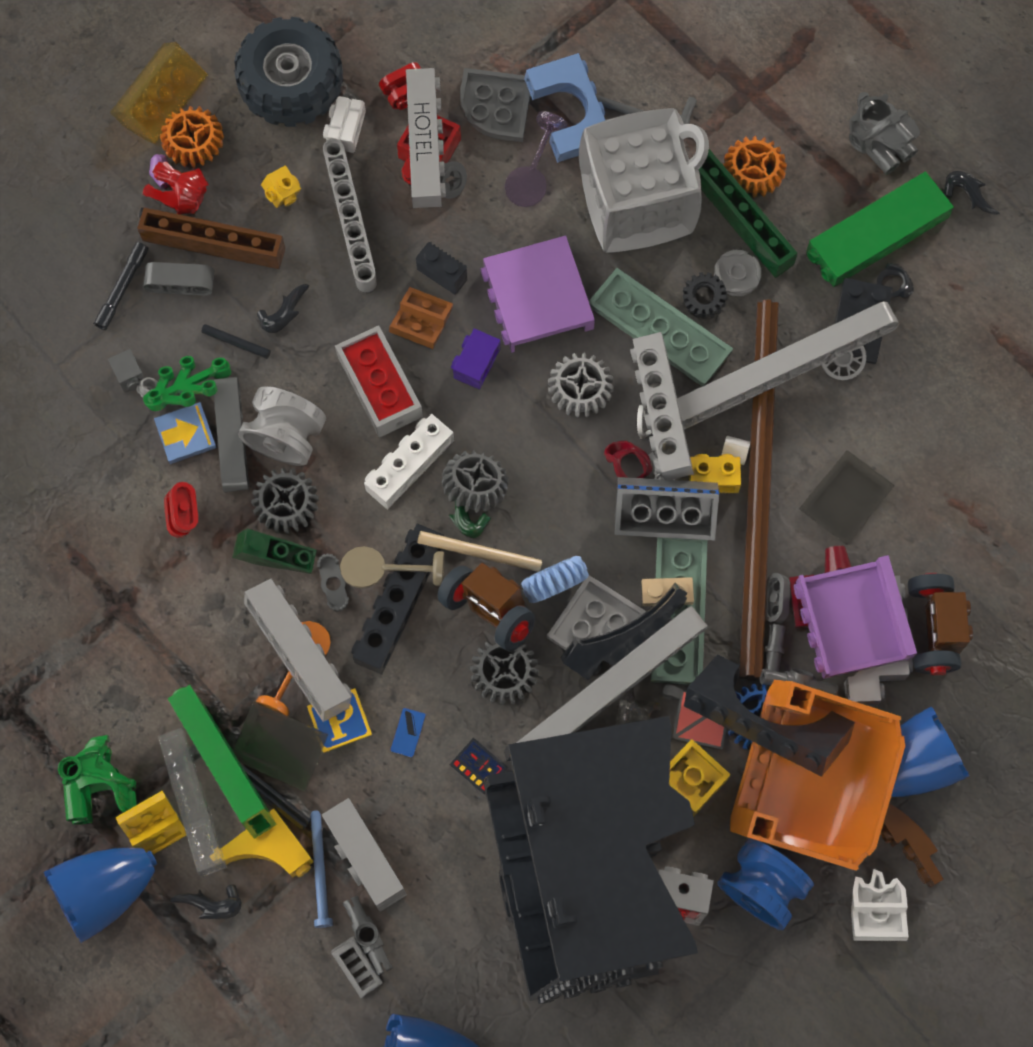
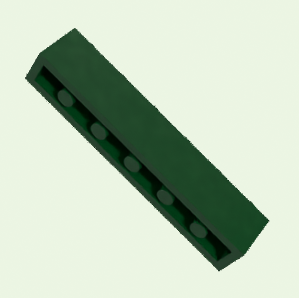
[699,149,798,278]

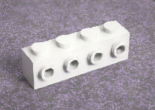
[364,414,454,510]

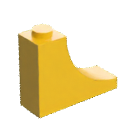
[210,809,313,878]

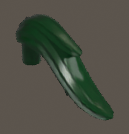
[448,501,491,539]

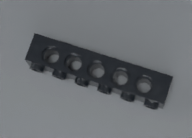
[351,523,444,675]

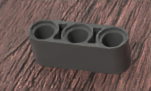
[143,262,215,295]

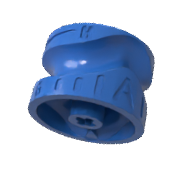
[717,838,814,930]

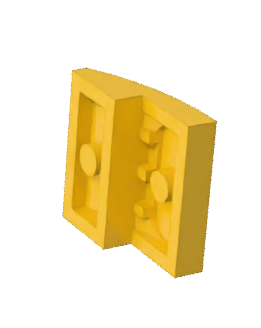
[116,791,188,854]

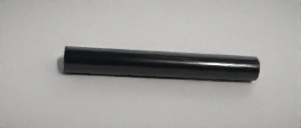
[201,324,271,359]

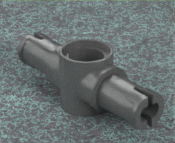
[760,668,838,696]
[342,896,393,976]

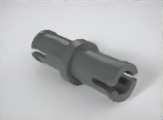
[764,624,786,672]

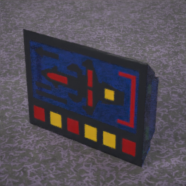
[449,737,508,795]

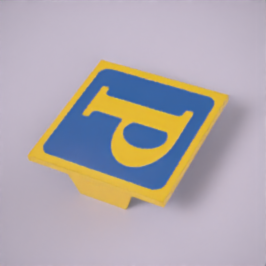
[307,688,372,753]

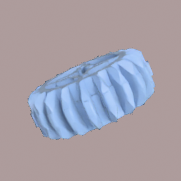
[521,556,589,603]

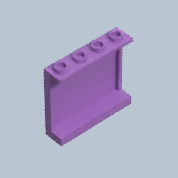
[480,235,595,353]
[794,555,917,679]

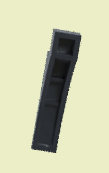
[560,582,687,680]

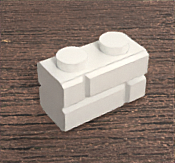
[323,96,366,153]

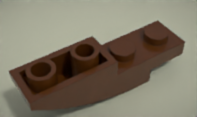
[880,803,944,888]

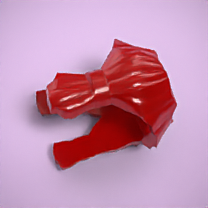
[143,161,209,215]

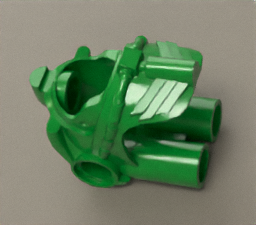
[58,735,137,825]

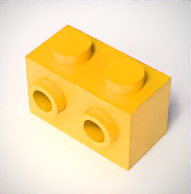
[689,454,741,493]

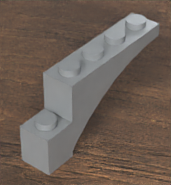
[844,576,913,707]

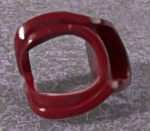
[604,440,653,479]

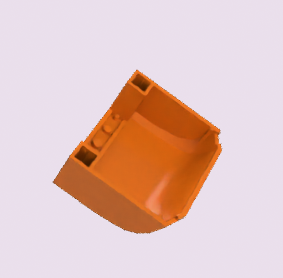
[730,679,905,871]

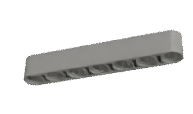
[323,139,377,293]

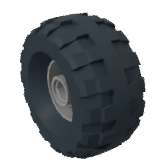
[234,16,343,127]

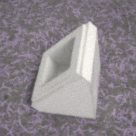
[722,436,750,465]

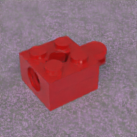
[397,115,461,185]

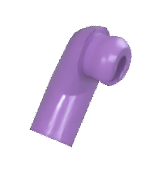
[149,154,169,189]

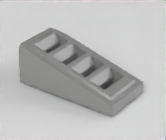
[331,936,383,998]

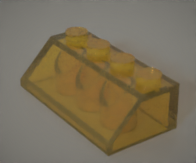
[110,42,208,144]

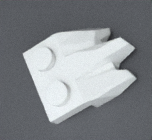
[851,869,909,941]

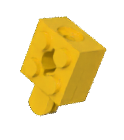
[669,739,731,817]

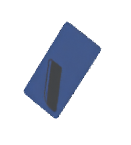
[391,708,426,757]

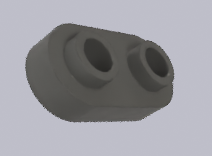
[765,573,790,624]

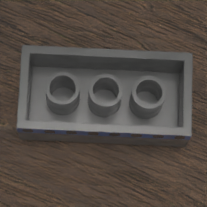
[614,477,719,540]

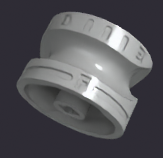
[238,386,326,466]

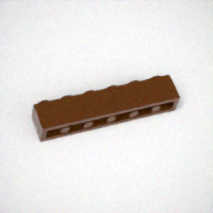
[137,207,286,269]

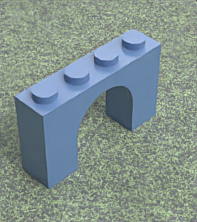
[524,53,605,163]

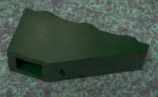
[232,528,317,574]

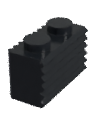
[416,242,468,295]

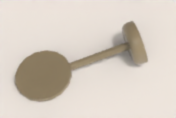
[340,546,445,588]

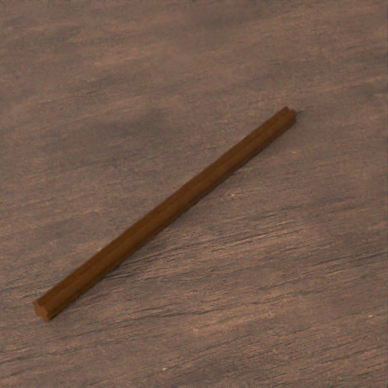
[739,300,779,681]

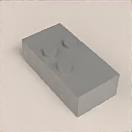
[322,798,407,912]

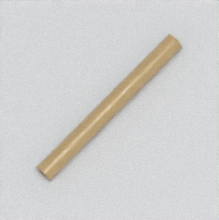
[418,531,542,572]

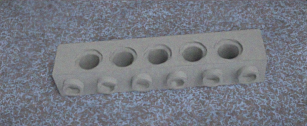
[630,332,694,480]

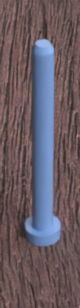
[310,811,333,928]

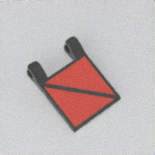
[662,685,726,750]

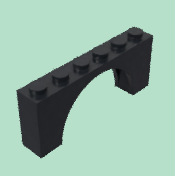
[684,654,855,777]

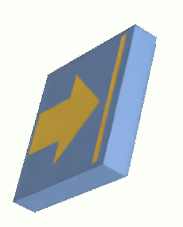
[154,402,217,464]

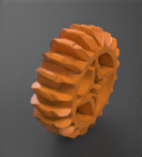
[160,106,224,168]
[723,135,787,198]

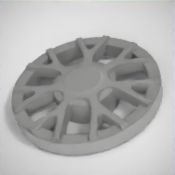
[821,345,866,380]

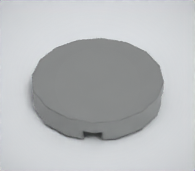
[714,250,761,296]

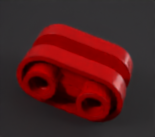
[379,62,422,110]
[164,482,198,538]

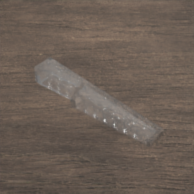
[158,728,227,877]

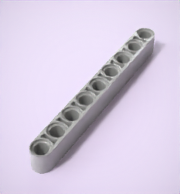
[516,606,708,743]

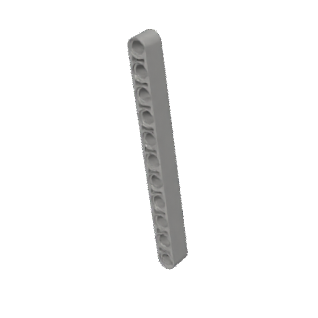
[648,302,899,434]

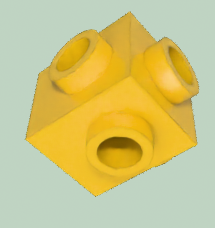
[261,165,301,208]

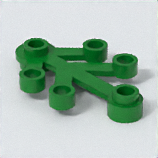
[143,356,232,411]

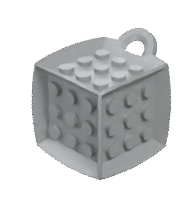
[579,108,709,253]

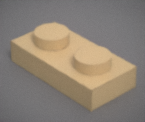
[641,578,694,606]

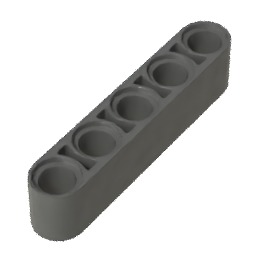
[213,377,249,493]

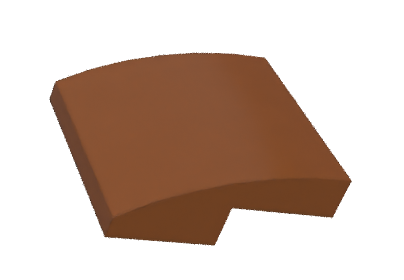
[389,287,453,349]

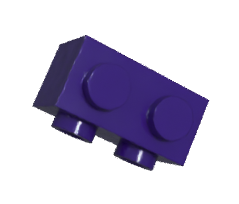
[451,329,501,390]

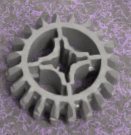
[548,352,614,418]

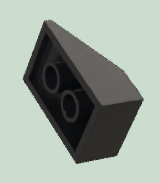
[834,278,893,364]

